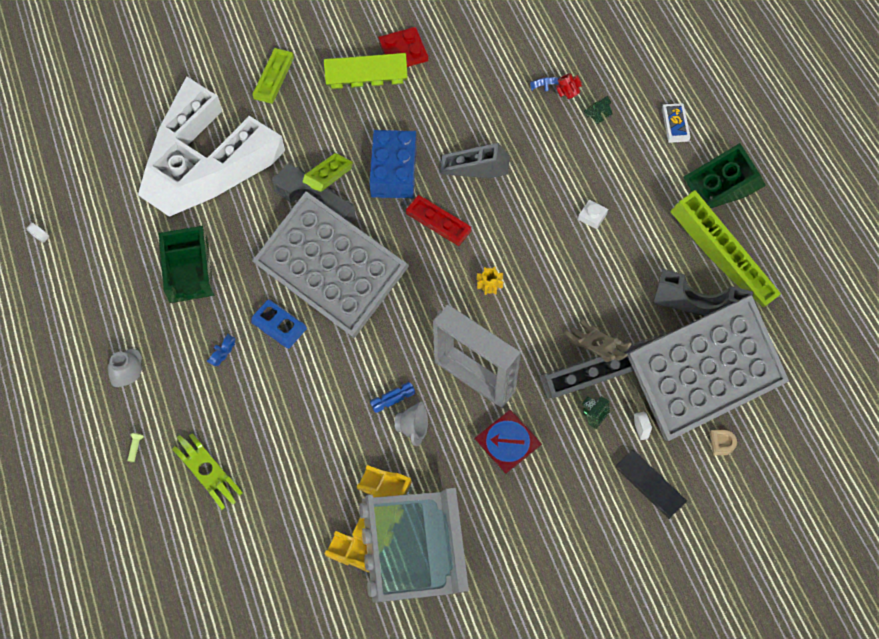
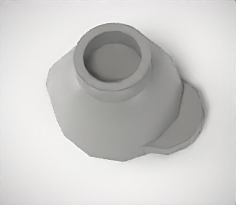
[108,349,142,387]
[395,402,428,446]

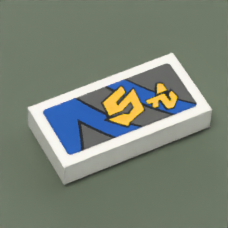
[662,103,690,143]

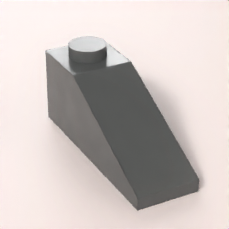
[440,143,510,178]

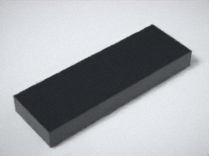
[615,450,687,519]

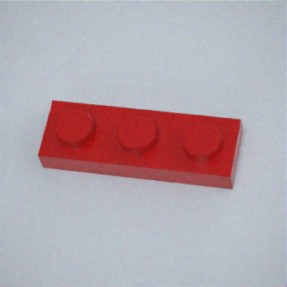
[406,195,472,246]

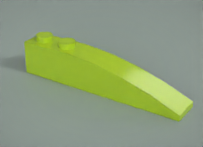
[670,190,781,308]

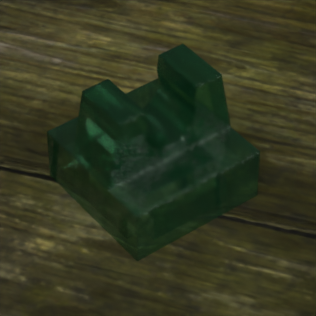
[583,96,613,124]
[582,396,610,429]

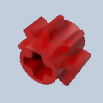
[556,73,582,99]

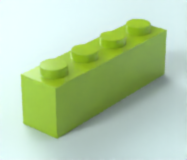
[324,53,408,89]

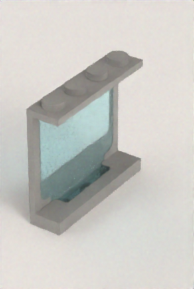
[359,488,469,603]

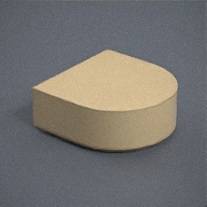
[710,430,737,456]

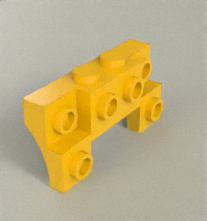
[324,465,412,572]

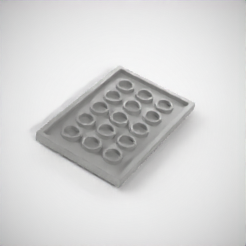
[252,192,409,338]
[627,295,789,441]

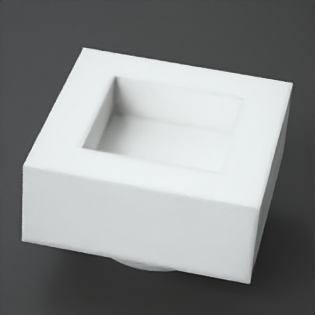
[578,200,608,229]

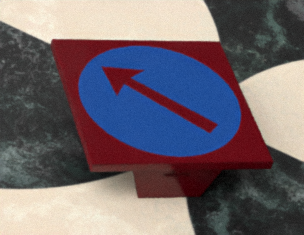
[474,410,542,474]

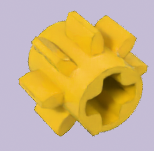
[477,267,504,295]

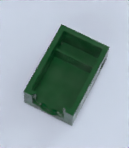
[158,225,215,303]

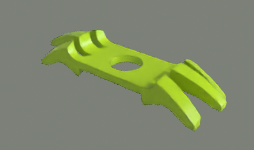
[172,433,243,510]

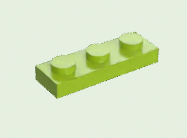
[253,48,294,104]
[303,153,353,192]

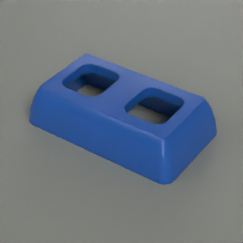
[251,299,307,348]

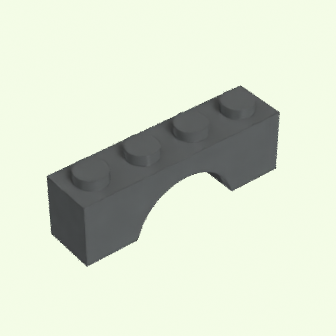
[272,163,356,223]
[654,269,753,316]

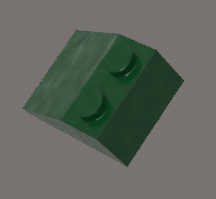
[683,143,766,209]

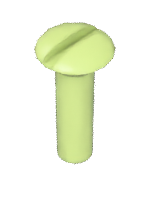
[127,433,144,462]

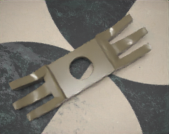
[564,319,631,362]

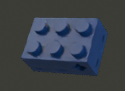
[369,130,417,199]

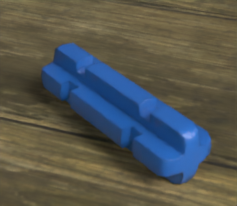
[370,382,415,413]

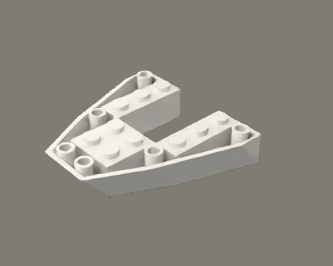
[138,77,285,216]

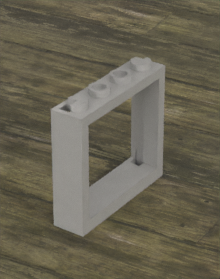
[433,305,521,408]

